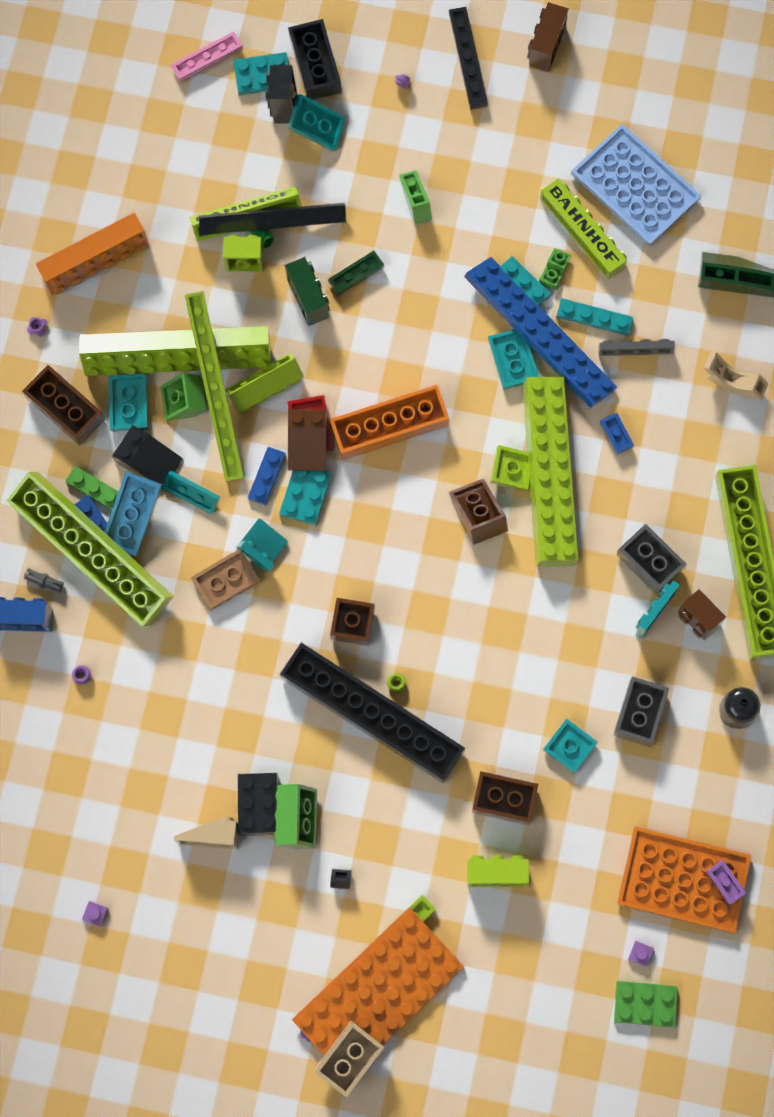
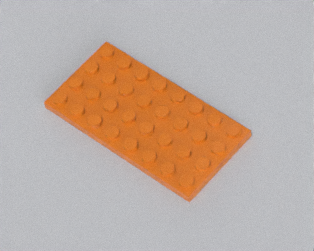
[291,907,464,1055]

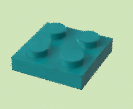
[543,718,598,774]

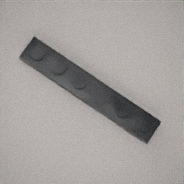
[449,7,488,110]

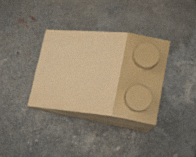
[174,817,239,849]

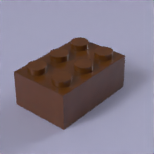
[527,2,569,72]
[472,771,539,826]

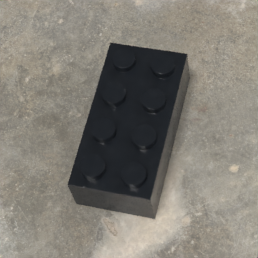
[288,19,342,100]

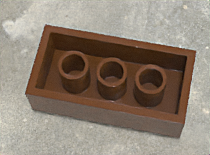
[22,365,105,446]

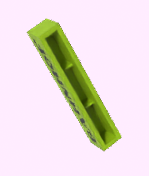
[540,178,627,280]
[189,186,302,242]

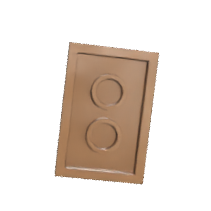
[191,550,260,611]

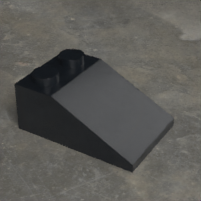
[112,425,183,490]

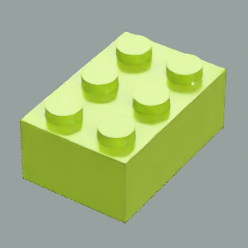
[467,855,529,887]

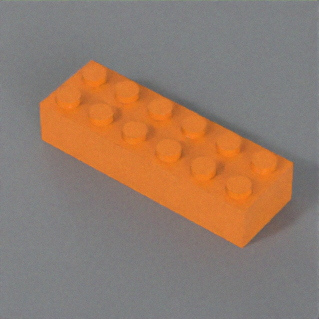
[35,212,150,295]
[329,385,450,460]

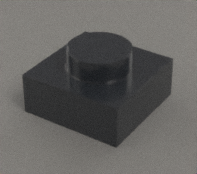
[330,869,352,889]

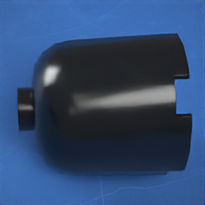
[719,687,761,729]

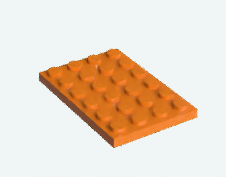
[617,826,752,934]

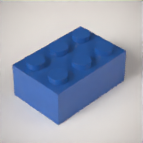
[0,597,53,632]

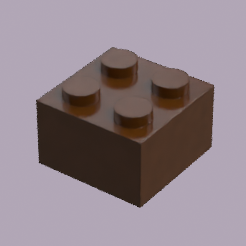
[678,589,726,641]
[330,598,375,646]

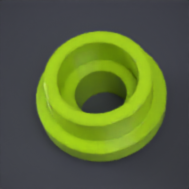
[387,673,406,693]

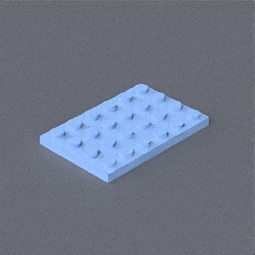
[571,124,702,247]

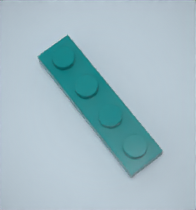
[556,298,633,336]

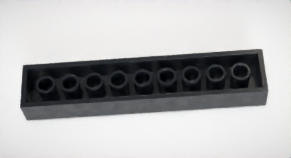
[279,642,465,784]

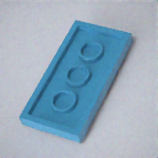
[105,471,163,556]

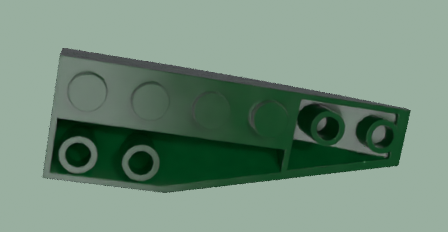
[698,252,774,298]

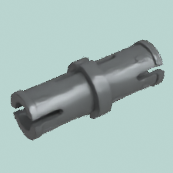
[24,568,64,593]

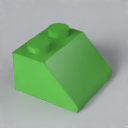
[161,373,207,421]

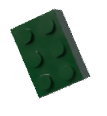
[284,257,330,327]

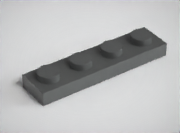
[598,339,675,356]

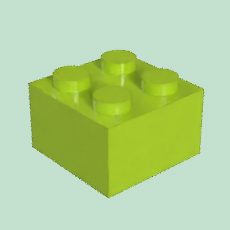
[223,235,264,272]

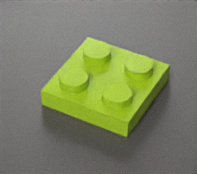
[490,445,530,491]

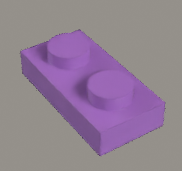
[706,860,746,905]

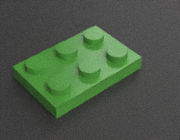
[614,981,677,1028]

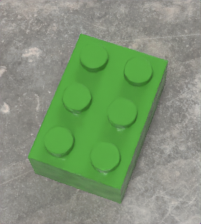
[274,784,317,849]

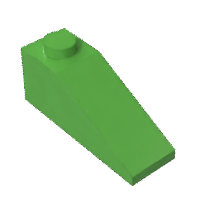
[399,170,433,224]

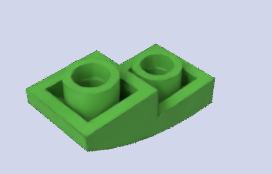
[539,248,571,290]

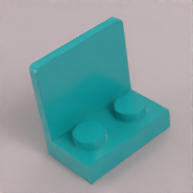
[236,518,288,571]

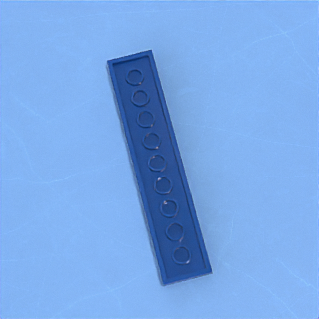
[464,257,618,408]

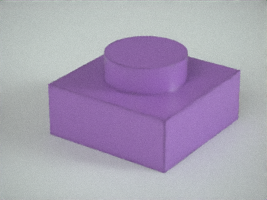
[82,901,108,927]
[628,940,654,967]

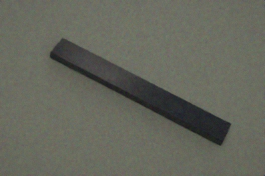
[198,203,346,235]

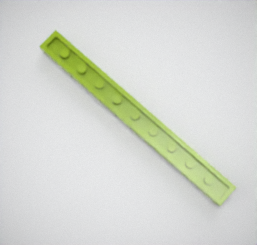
[184,291,244,482]

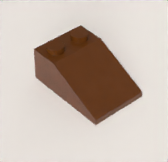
[288,409,327,471]
[449,478,508,545]

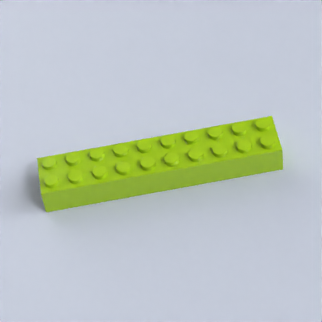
[79,326,271,376]
[522,377,578,566]
[715,465,774,661]
[6,472,174,627]

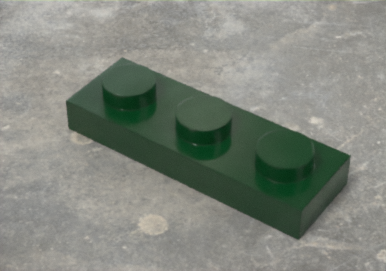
[328,250,384,296]

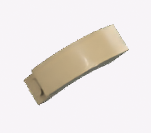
[703,352,769,400]

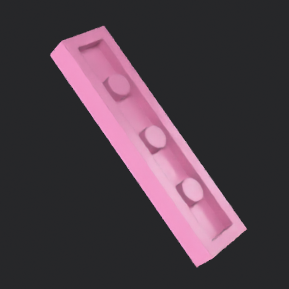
[171,31,243,82]

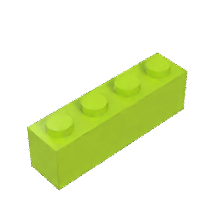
[225,353,304,413]

